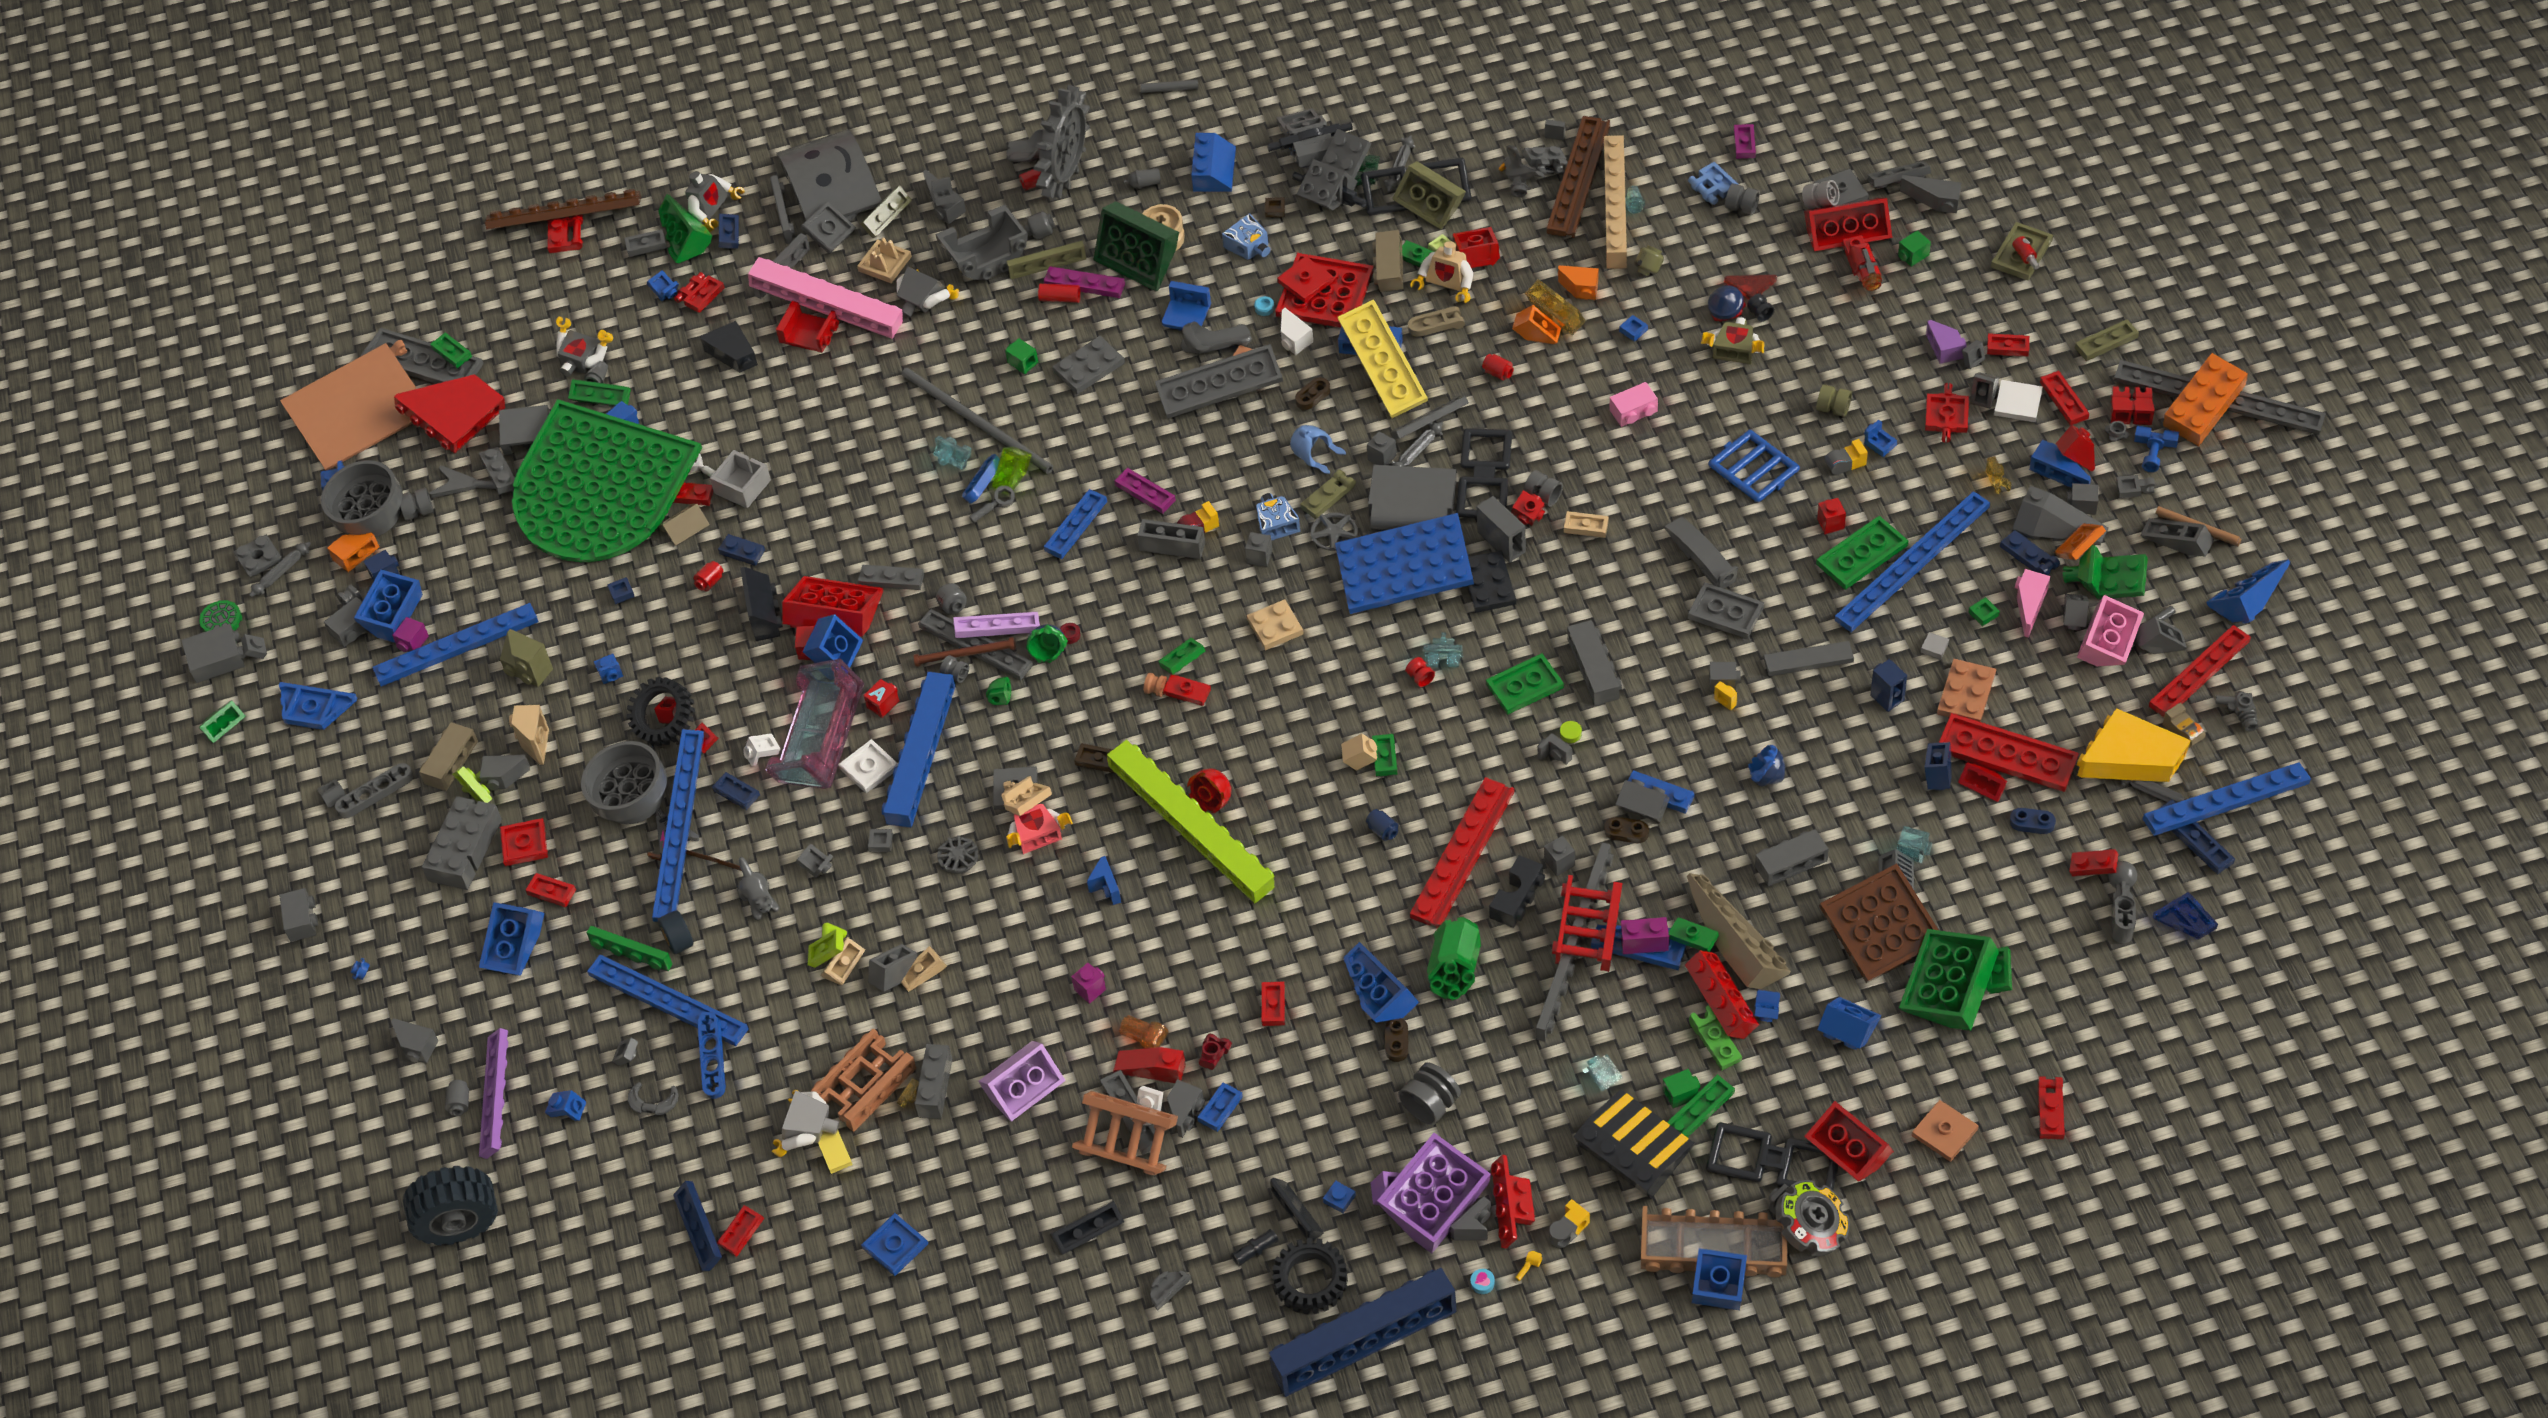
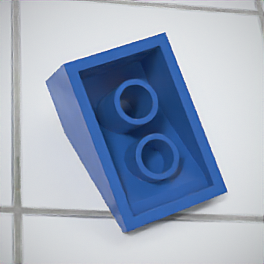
[479,902,545,976]

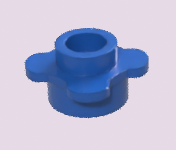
[350,958,370,980]

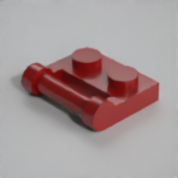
[547,214,583,253]

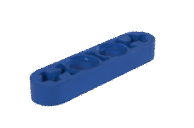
[697,1012,726,1099]

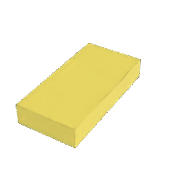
[818,1131,852,1174]

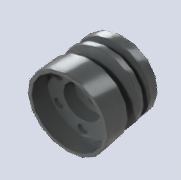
[1398,1062,1461,1125]

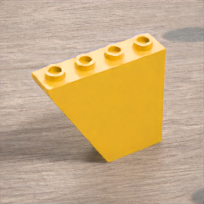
[2077,708,2191,782]

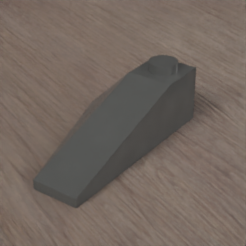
[2012,486,2109,545]

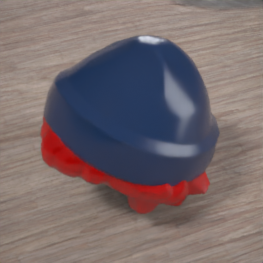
[1708,285,1746,322]

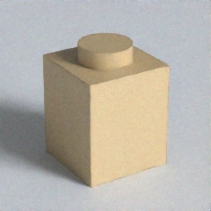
[1341,733,1377,771]

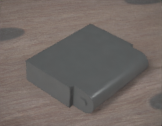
[1368,465,1457,530]

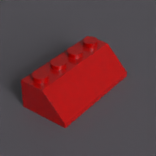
[1804,198,1893,251]

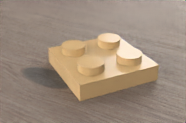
[1247,599,1303,650]

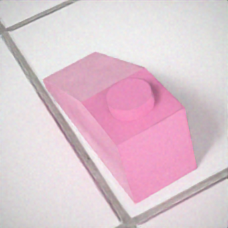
[2015,569,2050,638]

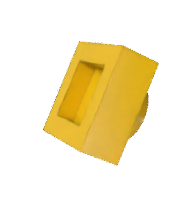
[1714,681,1737,710]

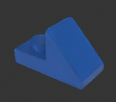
[1087,856,1121,905]

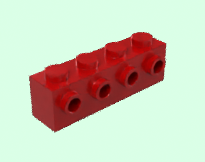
[1685,950,1759,1039]

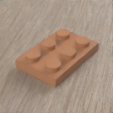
[1937,659,1996,722]

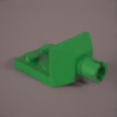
[2063,545,2148,599]

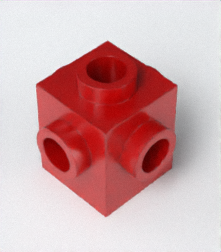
[1511,490,1545,526]

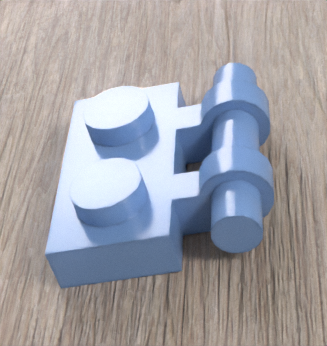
[1688,162,1739,205]

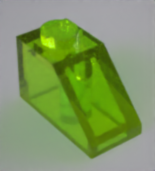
[992,447,1032,493]

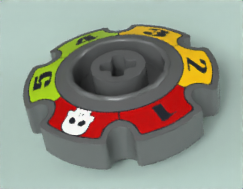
[1776,1180,1850,1256]

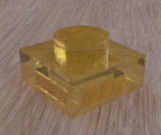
[897,1078,919,1108]

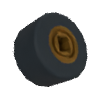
[658,910,694,954]

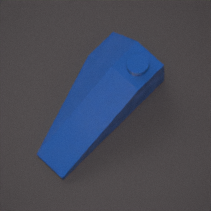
[2206,559,2290,624]
[1343,942,1419,1023]

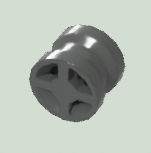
[336,584,363,606]

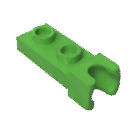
[1689,1005,1742,1071]

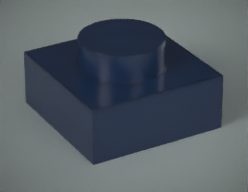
[607,577,635,604]

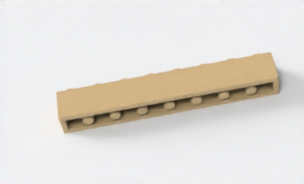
[1604,135,1627,269]

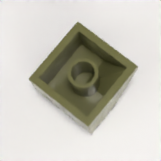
[500,629,553,687]

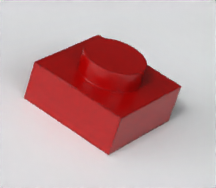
[695,723,719,753]

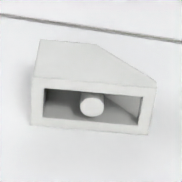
[1281,308,1313,355]

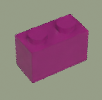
[1621,917,1669,954]

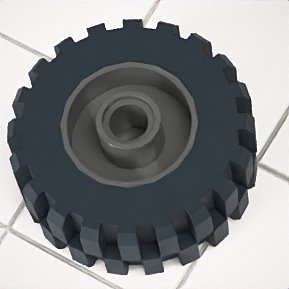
[403,1166,498,1245]

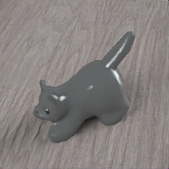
[737,857,779,920]

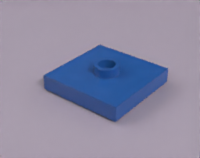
[861,1213,928,1276]

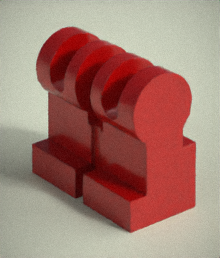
[2111,386,2154,425]

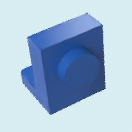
[647,270,679,301]
[1864,420,1897,457]
[1754,990,1780,1022]
[545,1090,586,1121]

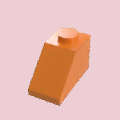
[1558,265,1599,300]
[1512,305,1561,344]
[327,533,379,572]

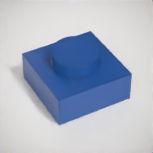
[1619,315,1648,342]
[1323,1180,1356,1213]

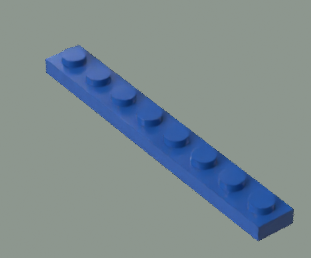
[373,603,539,686]
[2142,762,2311,836]
[587,955,748,1046]

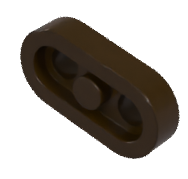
[1295,377,1330,410]
[1605,817,1649,844]
[1385,1018,1408,1062]

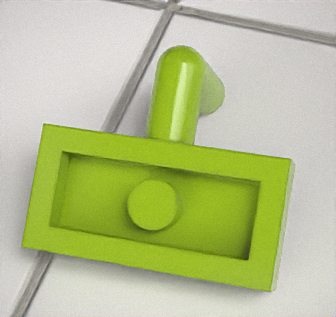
[452,766,493,803]
[808,923,847,968]

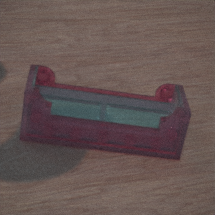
[765,658,864,789]

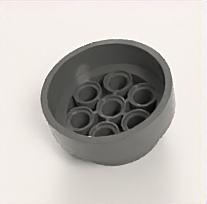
[321,460,403,537]
[581,741,667,824]

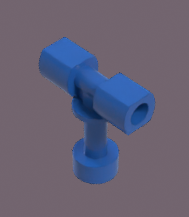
[2134,426,2179,472]

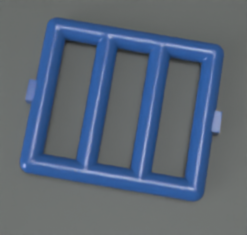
[1708,430,1800,502]

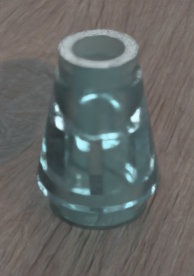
[1626,186,1645,214]

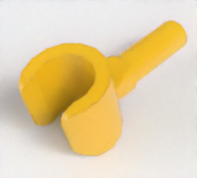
[1515,1251,1542,1281]

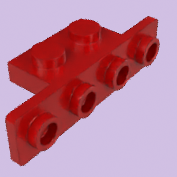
[1490,1155,1535,1248]

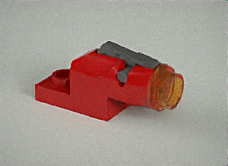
[1842,235,1882,291]

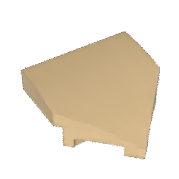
[1001,776,1052,816]

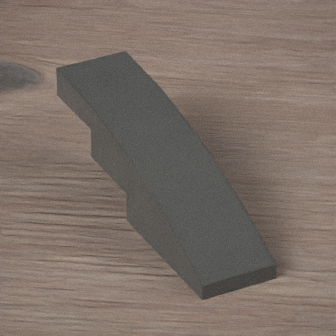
[1664,516,1732,583]

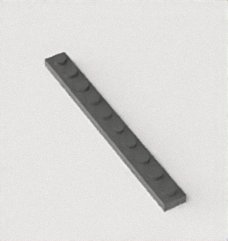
[2114,360,2326,435]
[1536,842,1614,1042]

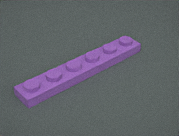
[479,1028,509,1159]

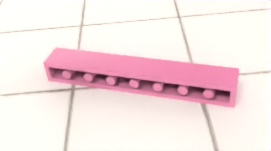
[748,257,903,339]

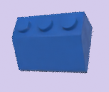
[1191,133,1236,192]
[354,569,423,643]

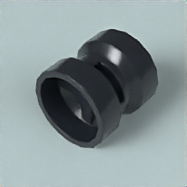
[1747,293,1775,322]

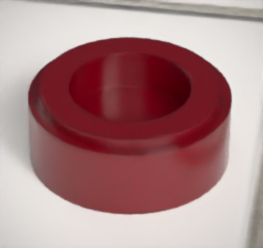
[1060,623,1081,644]

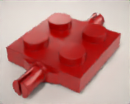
[1925,383,1969,443]

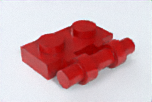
[674,272,725,313]

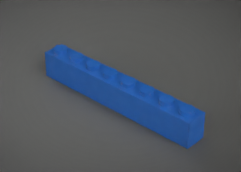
[882,672,955,828]

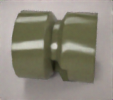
[1816,384,1852,417]

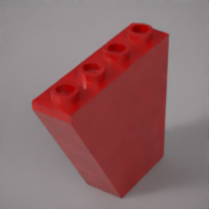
[394,374,505,454]

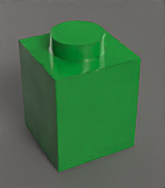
[1898,230,1931,267]
[1005,338,1038,374]
[1663,1069,1701,1109]

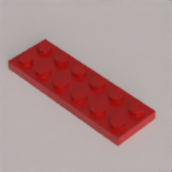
[1939,713,2079,792]

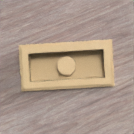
[820,937,865,986]

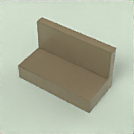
[659,504,710,546]

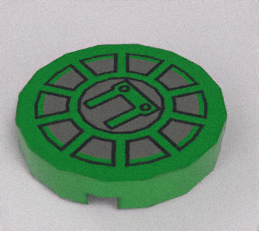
[199,600,242,632]

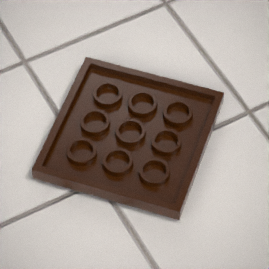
[1819,863,1939,983]

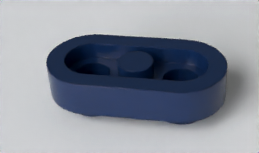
[2010,808,2056,834]

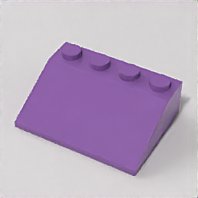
[1377,1133,1491,1254]

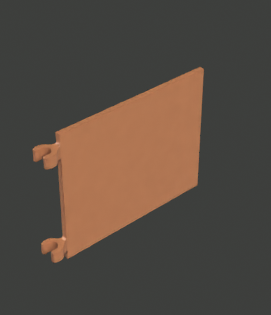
[280,340,417,471]

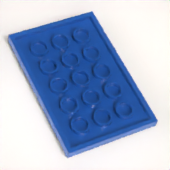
[1335,513,1474,614]

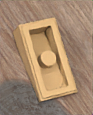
[901,946,947,992]

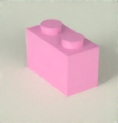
[1610,382,1658,427]

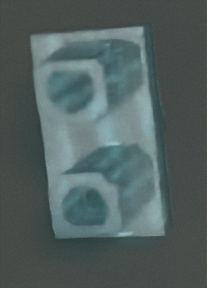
[934,436,972,470]
[1423,632,1463,667]

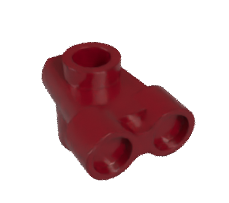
[1199,1033,1232,1070]

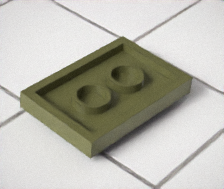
[1991,222,2053,281]

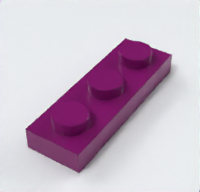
[1114,468,1176,514]

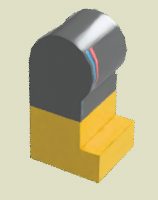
[1824,439,1868,475]
[1549,1199,1590,1248]

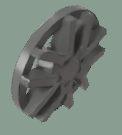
[937,835,979,873]

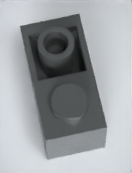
[1167,1079,1205,1138]

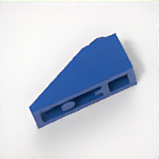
[2029,440,2091,488]

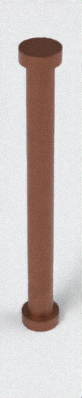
[914,637,1016,667]

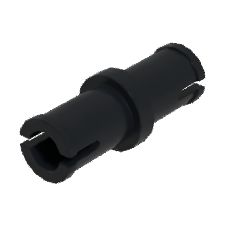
[1231,1229,1278,1267]

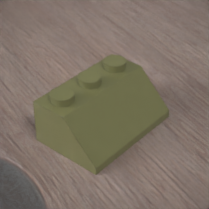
[1392,161,1466,229]

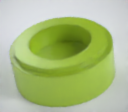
[1560,721,1582,743]

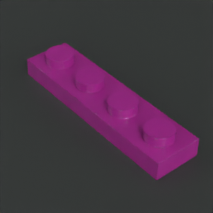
[1044,266,1125,298]

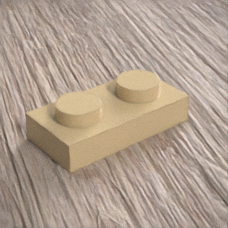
[1564,511,1609,538]

